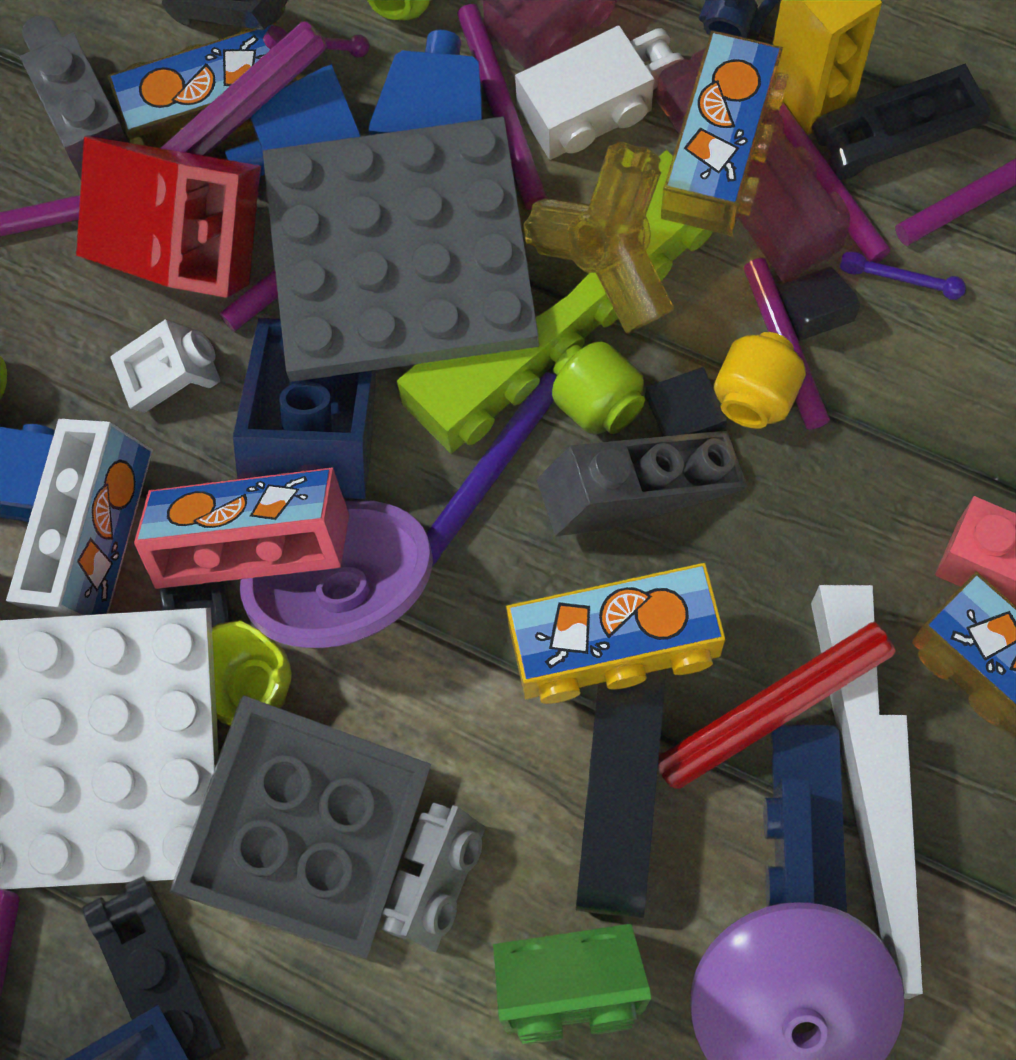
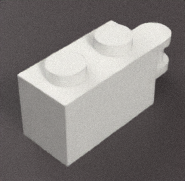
[515,25,686,160]

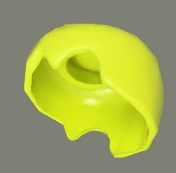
[212,621,292,726]

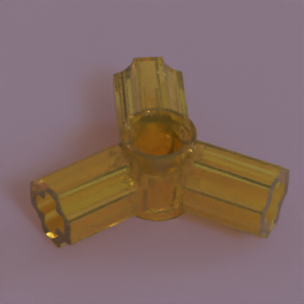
[524,141,675,334]

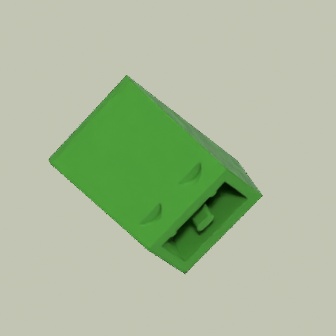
[493,924,651,1045]

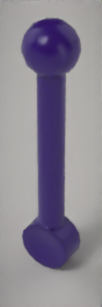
[840,252,966,300]

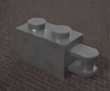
[19,16,128,180]

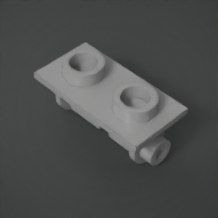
[381,803,486,953]

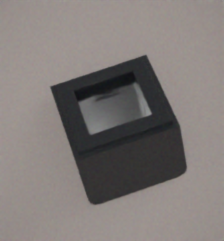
[777,266,861,341]

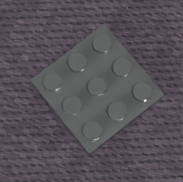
[169,695,431,959]

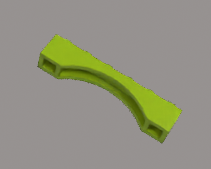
[397,150,718,454]

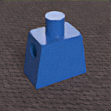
[369,30,483,135]
[225,64,361,177]

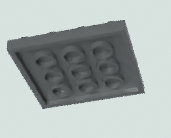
[263,117,539,382]

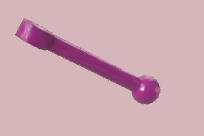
[263,26,370,58]

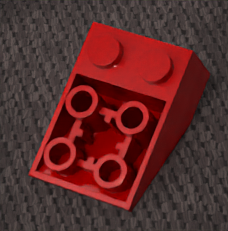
[76,136,261,298]

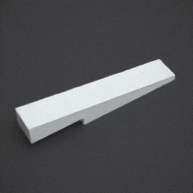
[811,585,923,999]

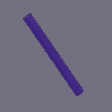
[426,372,556,567]

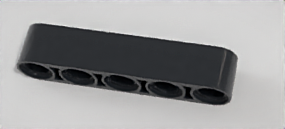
[576,669,666,918]

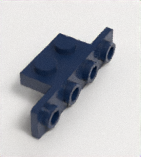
[763,725,847,913]

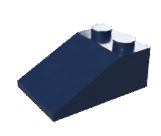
[233,318,377,499]

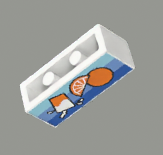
[6,419,153,618]

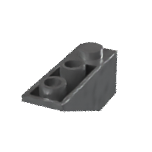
[536,431,747,537]

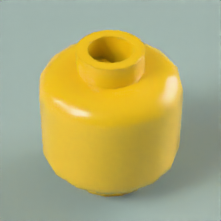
[713,332,806,429]

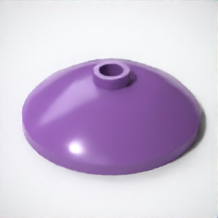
[240,501,433,648]
[690,902,904,1060]

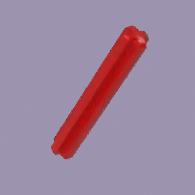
[658,622,895,789]

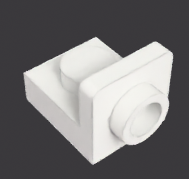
[110,319,220,413]

